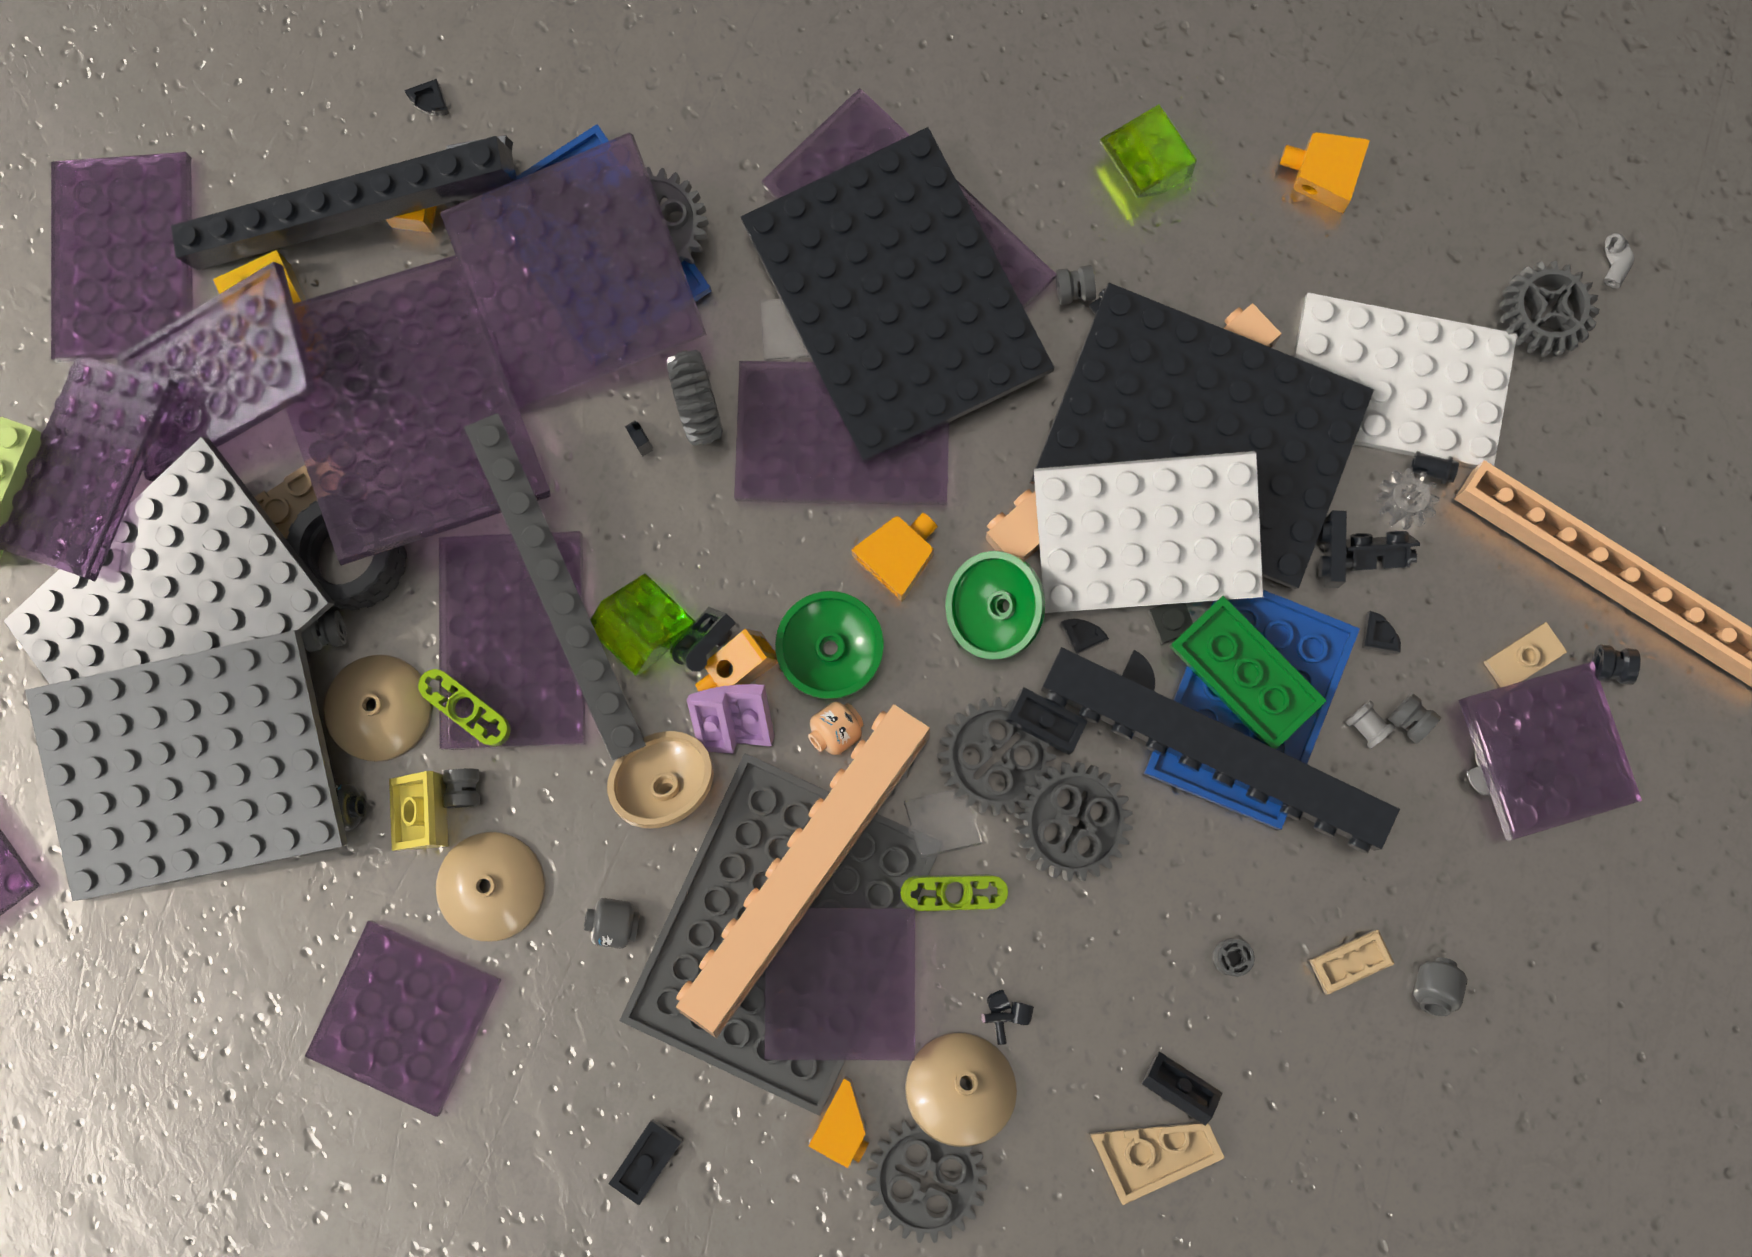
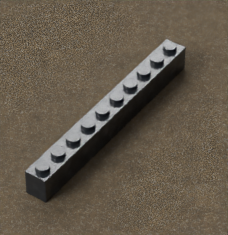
[171,136,517,270]
[1041,647,1400,854]

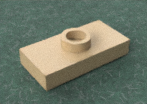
[1483,622,1567,692]
[1309,930,1395,995]

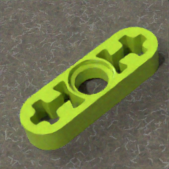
[418,669,511,747]
[901,874,1008,911]

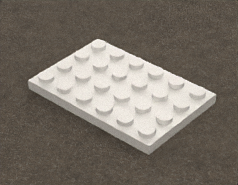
[1294,293,1517,469]
[1034,451,1263,613]

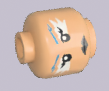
[808,702,864,755]

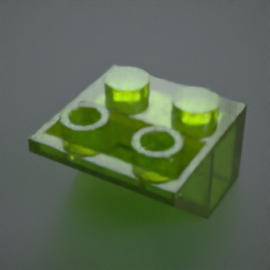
[1099,104,1197,198]
[590,573,695,676]

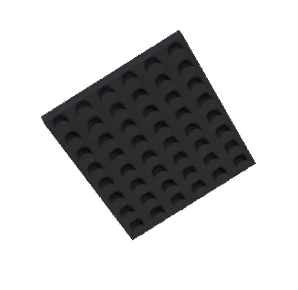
[740,127,1055,463]
[1029,282,1374,589]

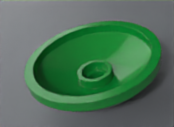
[945,551,1045,659]
[775,591,884,699]

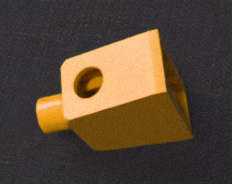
[1279,132,1370,213]
[851,513,938,602]
[695,628,778,691]

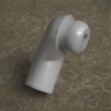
[1604,233,1635,289]

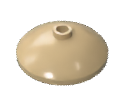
[324,655,432,762]
[607,731,714,828]
[436,832,545,942]
[905,1033,1017,1147]

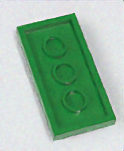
[1169,596,1327,749]

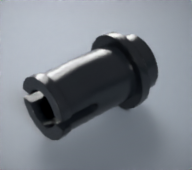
[1410,451,1459,484]

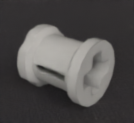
[1345,700,1395,749]

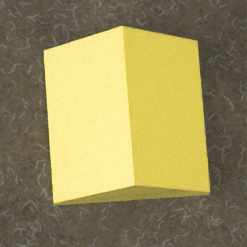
[389,771,449,851]

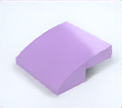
[687,684,775,754]

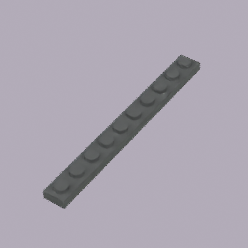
[464,413,646,761]

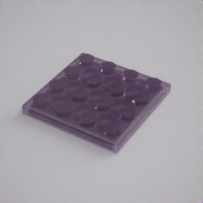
[1458,661,1642,841]
[765,908,915,1061]
[305,920,502,1117]

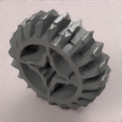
[1499,260,1600,357]
[666,350,723,446]

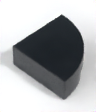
[405,79,450,116]
[625,420,653,457]
[1362,611,1401,654]
[1060,618,1109,655]
[1122,650,1155,691]

